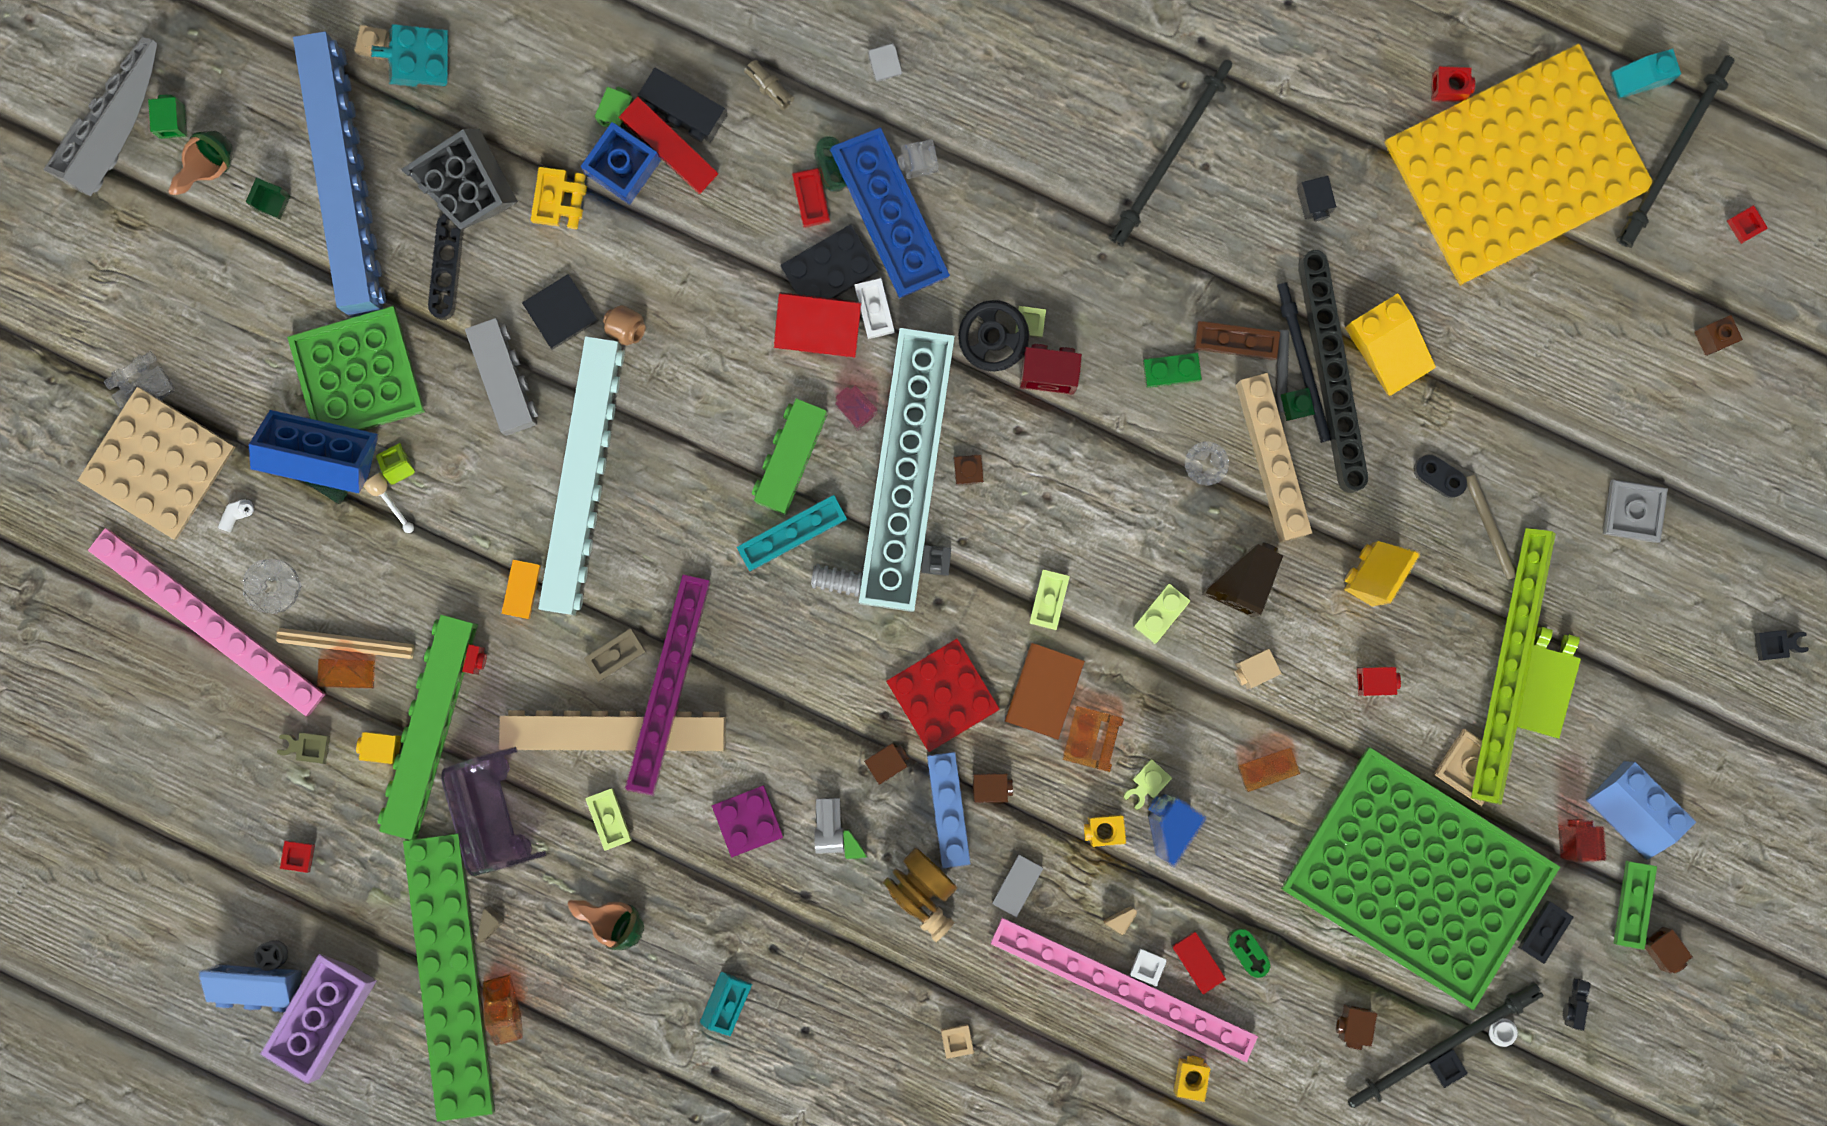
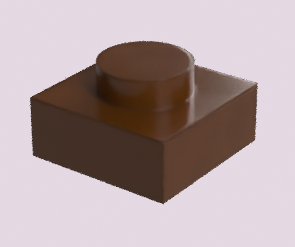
[954,455,984,485]

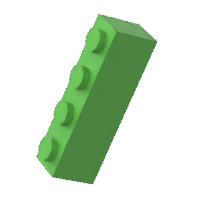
[752,398,828,515]

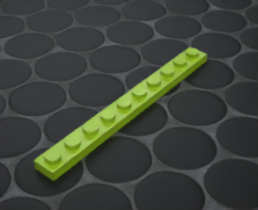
[1471,528,1556,805]

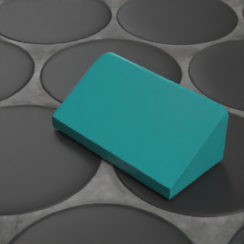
[700,972,752,1037]

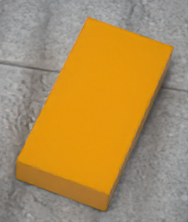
[501,560,541,619]

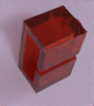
[1558,819,1606,862]

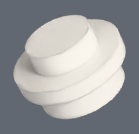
[1488,1018,1518,1047]

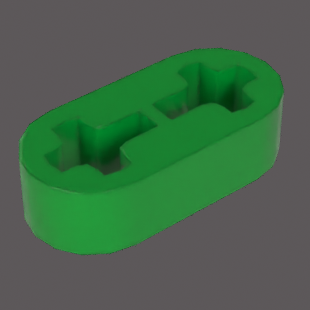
[1227,928,1270,978]

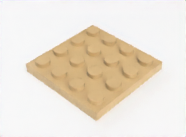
[77,387,236,540]

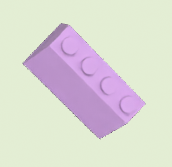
[261,954,377,1084]

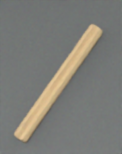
[276,628,415,659]

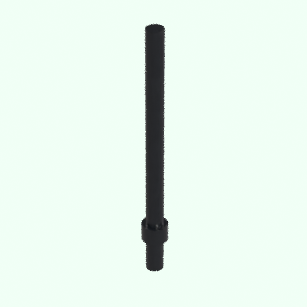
[1277,282,1331,443]

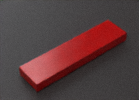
[618,97,718,195]

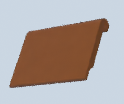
[1005,643,1085,740]

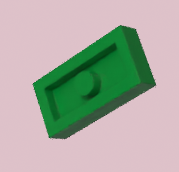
[1143,353,1202,388]

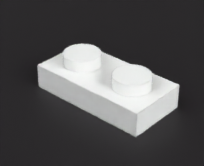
[855,278,894,339]

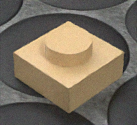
[355,25,389,60]
[941,1024,974,1059]

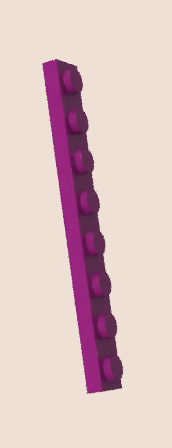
[625,575,710,796]

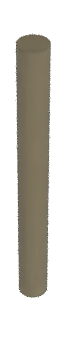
[1466,474,1516,580]

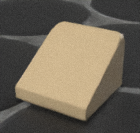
[1103,906,1137,935]

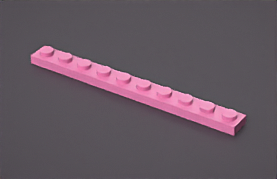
[88,528,326,716]
[990,917,1258,1062]

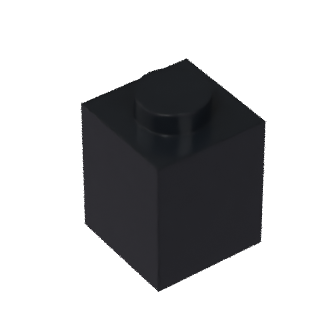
[1297,176,1337,221]

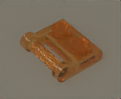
[1062,706,1124,772]

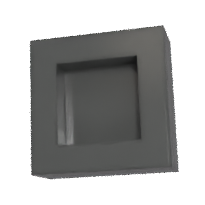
[921,545,951,576]

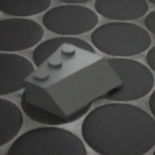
[401,129,518,230]

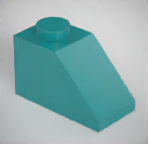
[1610,49,1681,99]

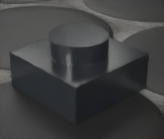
[1428,1049,1468,1089]

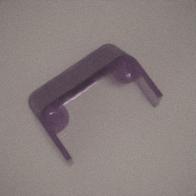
[441,747,546,876]

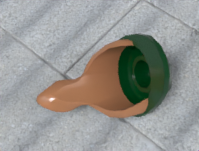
[168,131,233,195]
[568,900,644,950]

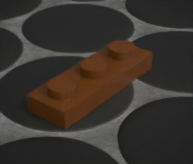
[1194,321,1280,360]

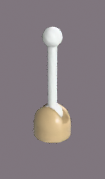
[363,472,414,533]

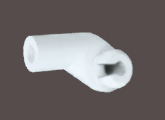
[217,499,254,533]

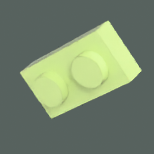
[1029,570,1070,630]
[1133,584,1190,644]
[585,788,632,851]

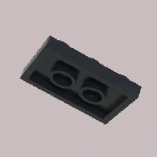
[780,224,879,299]

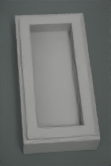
[992,854,1043,917]

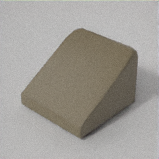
[477,906,504,943]

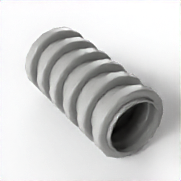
[811,564,863,597]

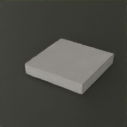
[1603,479,1668,543]

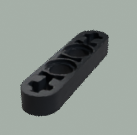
[428,214,464,320]

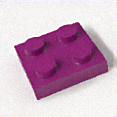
[712,785,784,858]

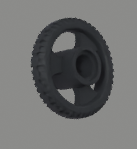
[958,300,1029,372]

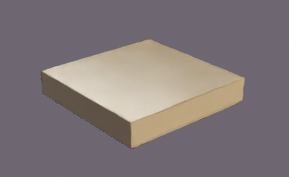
[1433,729,1512,806]

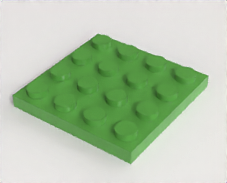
[287,306,425,431]

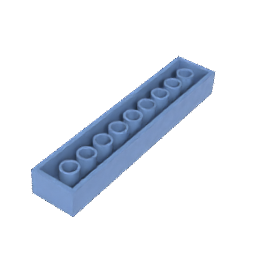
[293,31,386,318]

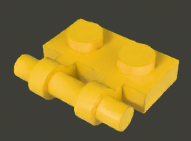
[531,167,587,229]

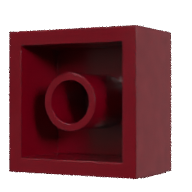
[1020,344,1082,395]

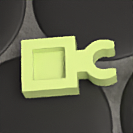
[1123,759,1172,810]

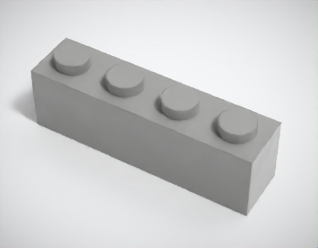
[465,318,538,436]

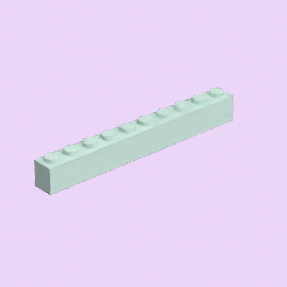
[538,336,625,616]

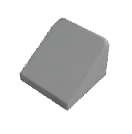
[868,43,902,82]

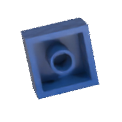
[580,122,661,205]

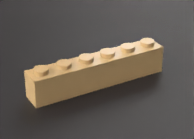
[1236,373,1312,543]

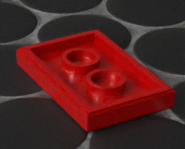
[774,292,862,358]

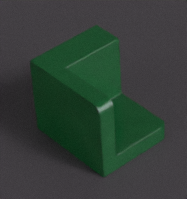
[246,177,291,220]

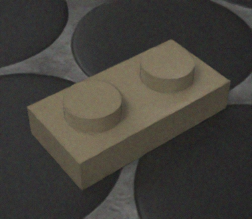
[583,628,646,682]

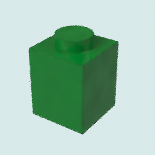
[148,94,187,139]

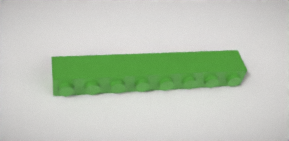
[378,615,478,840]

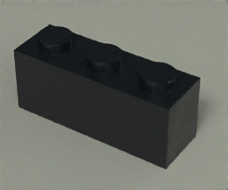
[638,67,727,143]

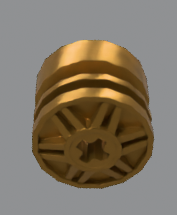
[883,847,958,923]

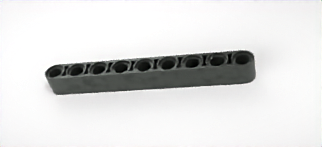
[1298,250,1368,493]

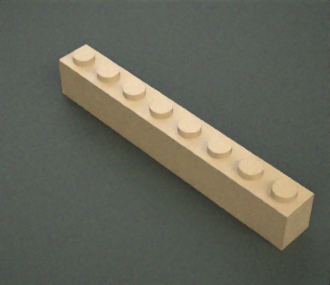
[499,710,726,751]

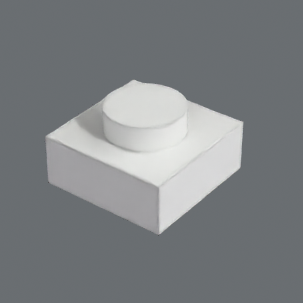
[1130,948,1167,986]

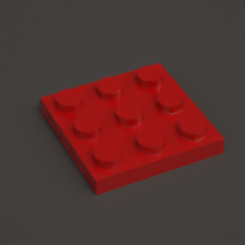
[886,639,1000,752]

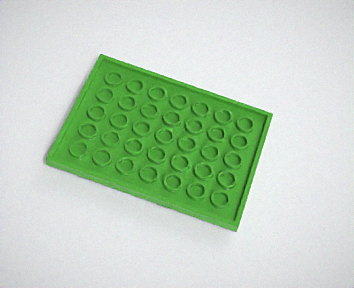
[1281,747,1560,1010]

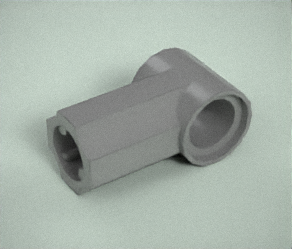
[815,798,844,854]

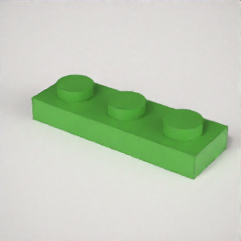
[1613,861,1657,950]

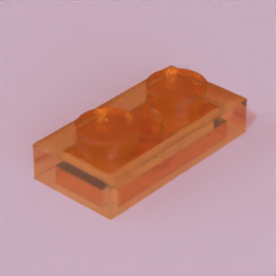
[1237,747,1300,792]

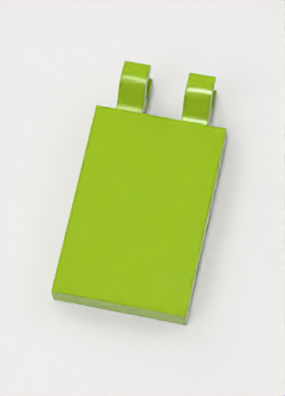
[1517,627,1581,739]

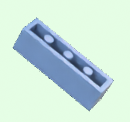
[927,752,970,868]

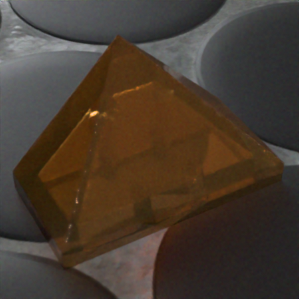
[317,659,375,688]

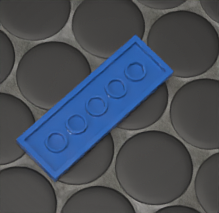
[830,127,950,298]

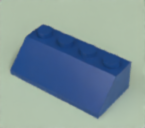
[249,410,378,493]
[1148,794,1206,867]

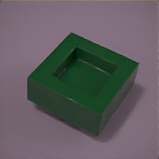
[1280,388,1315,421]

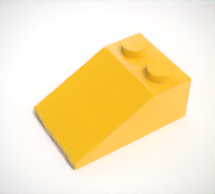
[1345,293,1436,396]
[1344,541,1420,607]

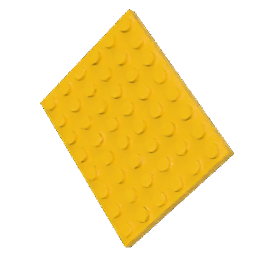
[1384,44,1653,286]

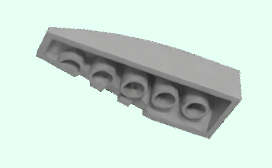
[44,37,157,196]

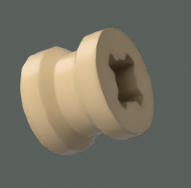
[920,907,955,942]

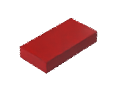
[792,168,830,228]
[1171,931,1226,994]

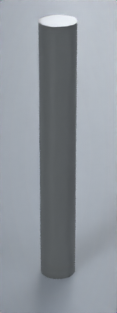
[1276,330,1289,413]

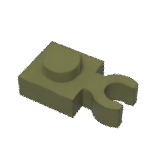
[277,732,330,764]

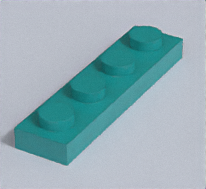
[737,495,847,572]

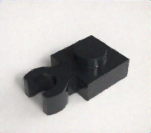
[1755,630,1809,661]
[1563,978,1591,1031]

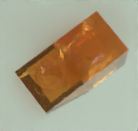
[483,974,523,1046]

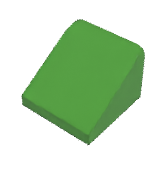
[843,829,867,859]

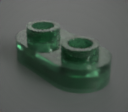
[814,136,847,192]

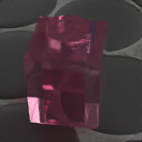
[835,385,878,432]

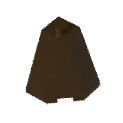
[1202,542,1284,617]

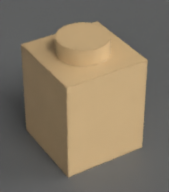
[1234,649,1281,689]

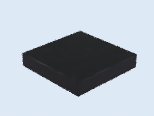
[522,274,598,350]

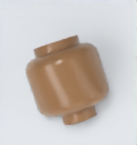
[603,305,646,346]

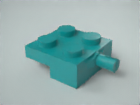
[371,24,448,87]

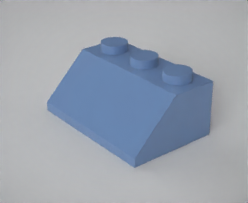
[1586,761,1696,860]
[200,964,302,1012]

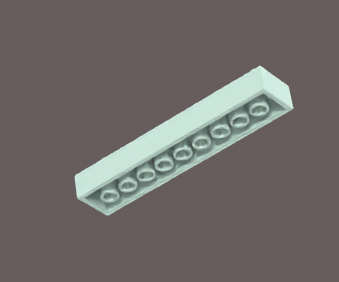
[859,328,955,612]

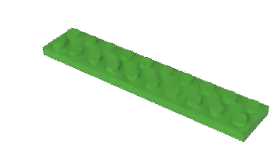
[403,833,495,1122]

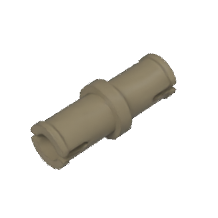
[744,60,794,110]

